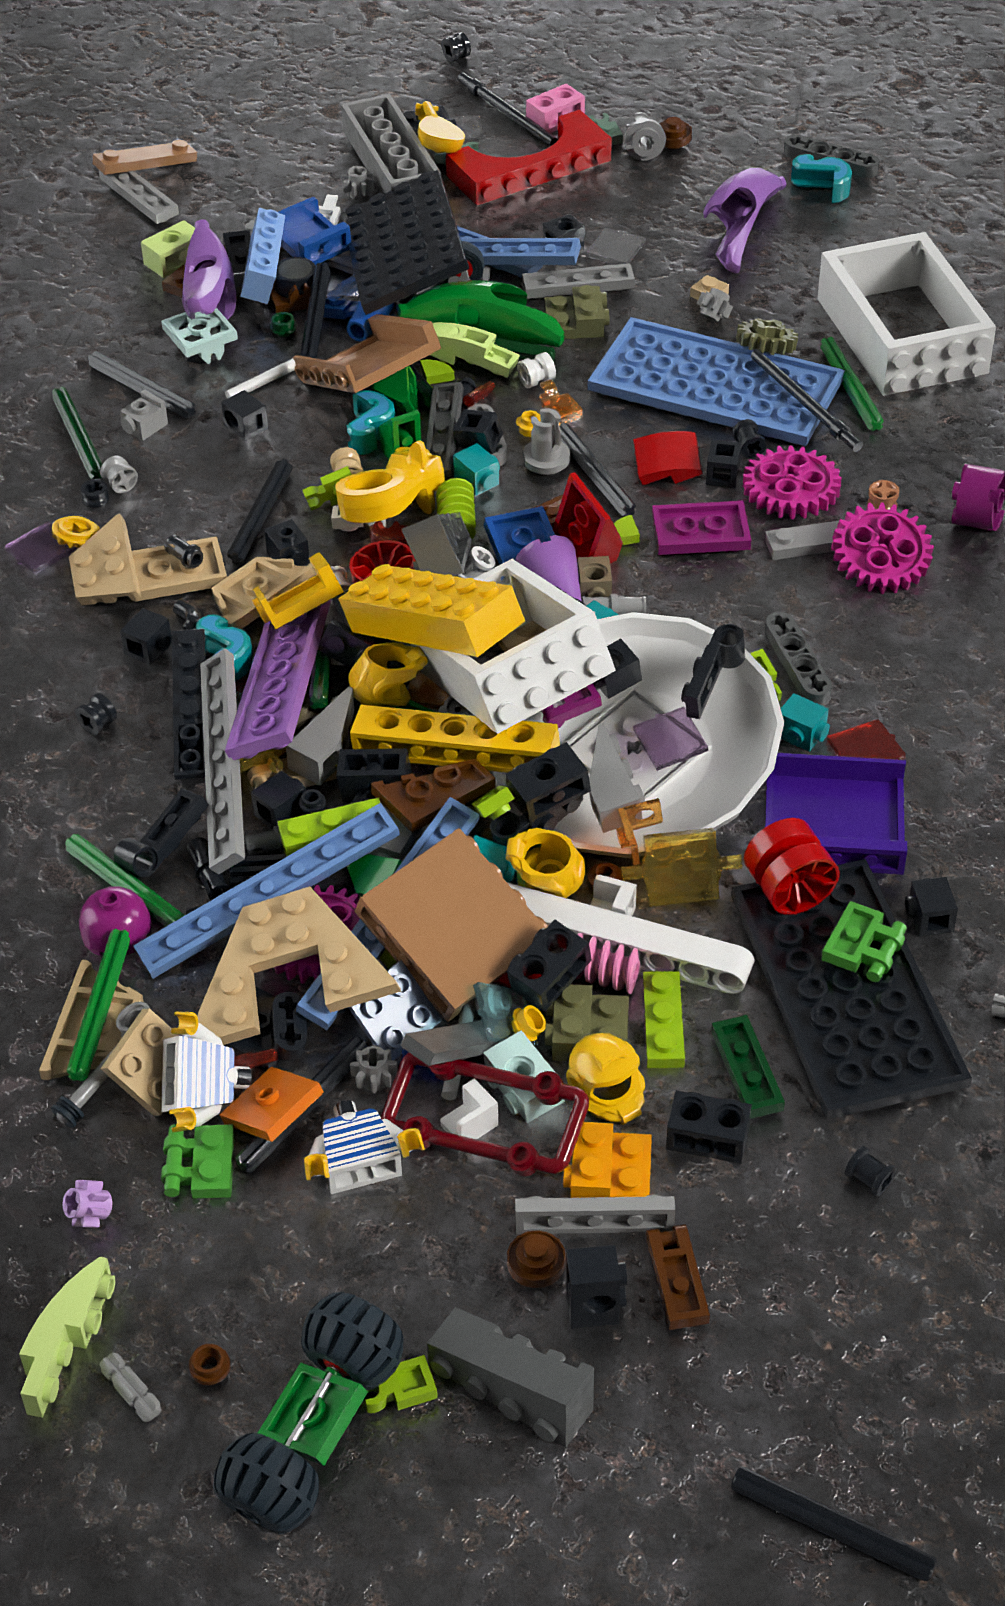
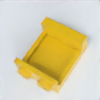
[252,552,344,629]

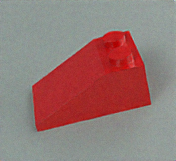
[553,472,623,564]

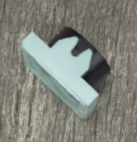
[161,308,238,364]

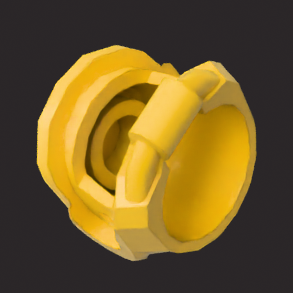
[348,642,428,708]
[505,828,585,898]
[566,1033,646,1125]

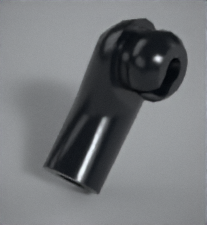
[173,599,204,630]

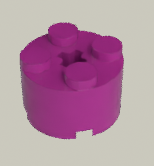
[951,464,1005,531]

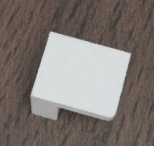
[590,875,637,916]
[440,1078,498,1139]

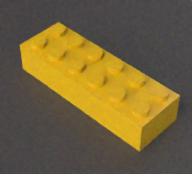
[338,564,525,657]

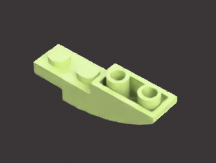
[430,322,520,378]
[19,1257,115,1418]

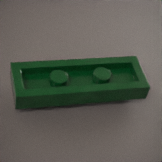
[711,1015,785,1119]

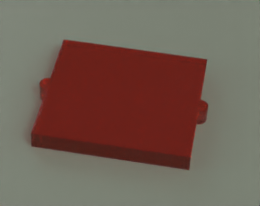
[827,719,906,760]

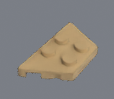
[69,514,142,605]
[211,557,317,629]
[39,960,144,1080]

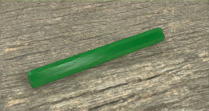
[820,336,884,431]
[65,834,185,927]
[67,929,130,1081]

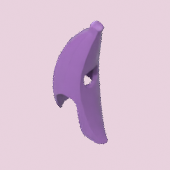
[703,168,787,274]
[182,219,236,320]

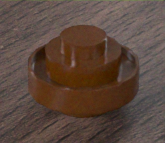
[659,117,692,149]
[507,1230,566,1288]

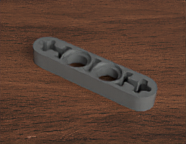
[784,135,880,178]
[765,612,832,706]

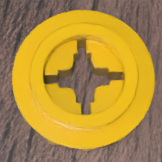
[52,516,100,548]

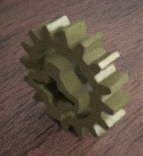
[736,318,798,355]

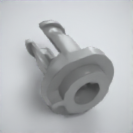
[624,112,666,161]
[523,408,570,475]

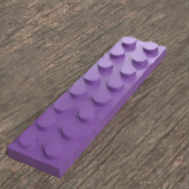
[225,599,332,760]

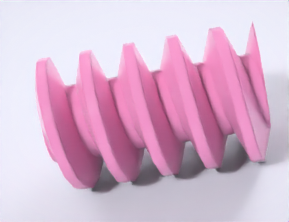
[563,933,640,995]

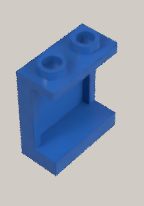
[278,197,351,265]

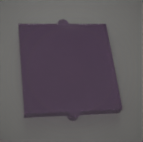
[5,521,78,574]
[633,706,709,771]

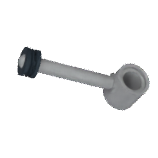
[51,1002,151,1128]

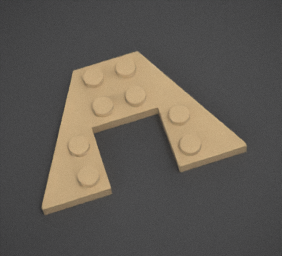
[197,886,401,1045]

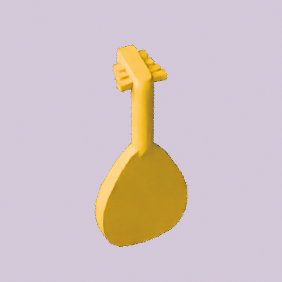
[415,101,465,153]

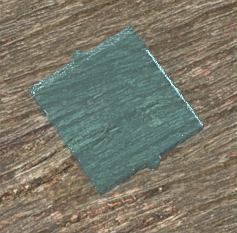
[473,982,538,1047]

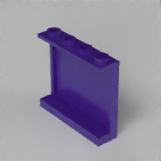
[765,753,907,875]

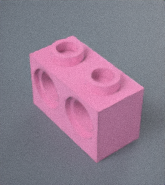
[526,84,585,133]

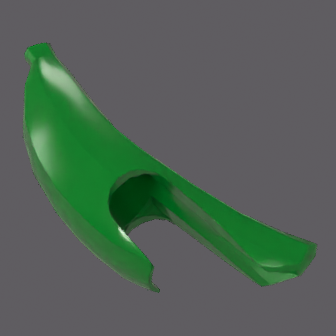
[397,280,565,347]

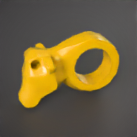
[335,440,445,523]

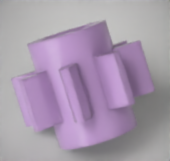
[62,1180,112,1228]

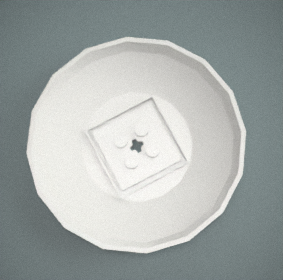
[489,612,784,858]

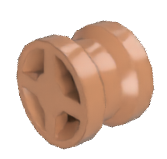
[867,480,900,510]

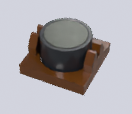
[270,256,329,313]

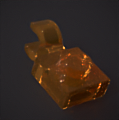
[539,379,583,425]

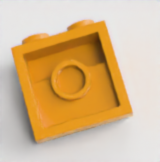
[563,1122,652,1198]

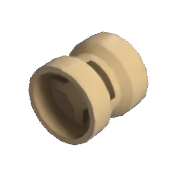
[330,447,364,475]

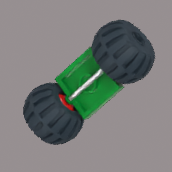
[213,1292,404,1534]

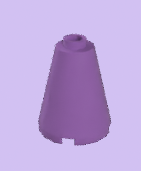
[515,535,582,601]

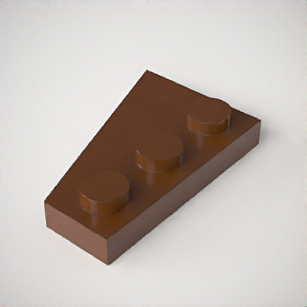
[371,759,496,833]

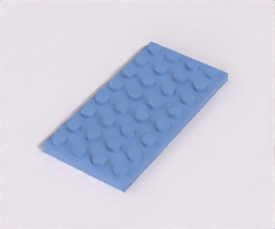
[588,317,845,446]

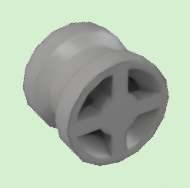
[100,456,138,494]

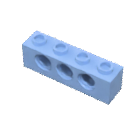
[240,208,285,304]

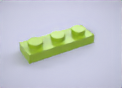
[471,785,515,820]
[277,797,380,856]
[643,971,685,1068]

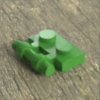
[821,901,907,982]
[161,1124,235,1199]

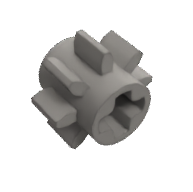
[342,166,374,199]
[696,288,733,323]
[350,1045,398,1093]

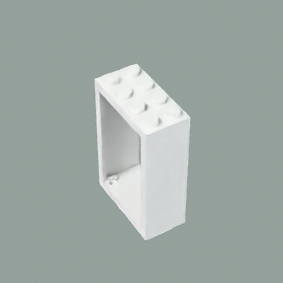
[817,232,996,396]
[410,559,616,734]

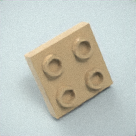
[100,1008,180,1116]

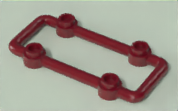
[381,1053,589,1177]

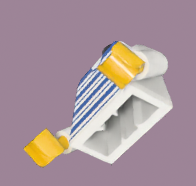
[161,1012,252,1133]
[304,1100,425,1194]

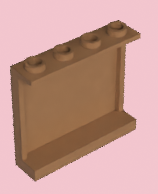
[293,314,441,393]
[354,828,548,1022]

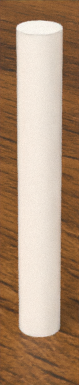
[225,358,296,399]

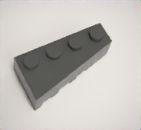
[401,512,472,576]
[427,1307,594,1448]

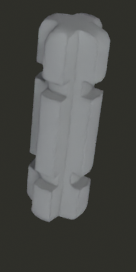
[99,1352,162,1422]

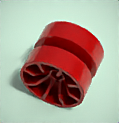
[349,540,416,584]
[744,818,840,915]

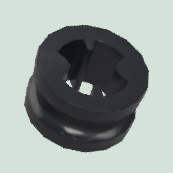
[80,479,109,508]

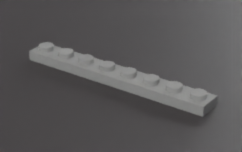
[200,648,245,875]

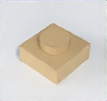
[690,275,729,300]

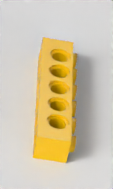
[350,705,560,773]

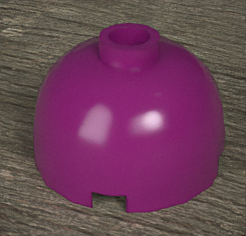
[79,886,152,956]

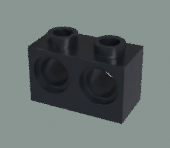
[507,919,592,1012]
[666,1090,752,1164]

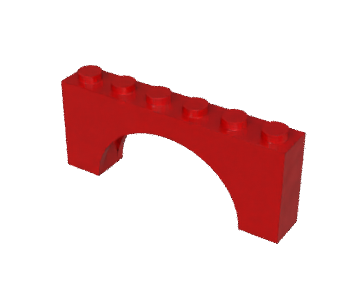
[446,109,612,206]

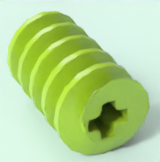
[436,478,476,539]

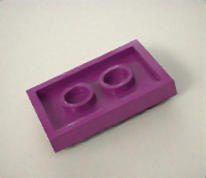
[652,500,751,555]

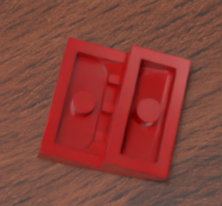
[633,431,703,485]

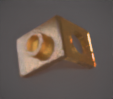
[616,798,663,866]

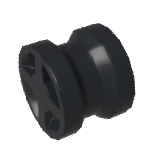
[441,32,471,62]
[75,693,117,735]

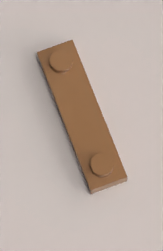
[93,140,197,175]

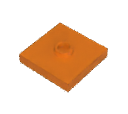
[219,1067,324,1142]

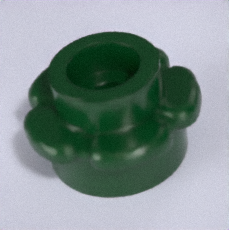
[269,312,297,337]

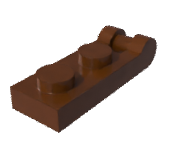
[646,1224,710,1330]

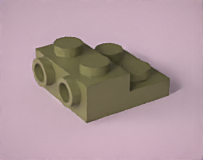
[544,285,610,339]
[545,985,629,1062]

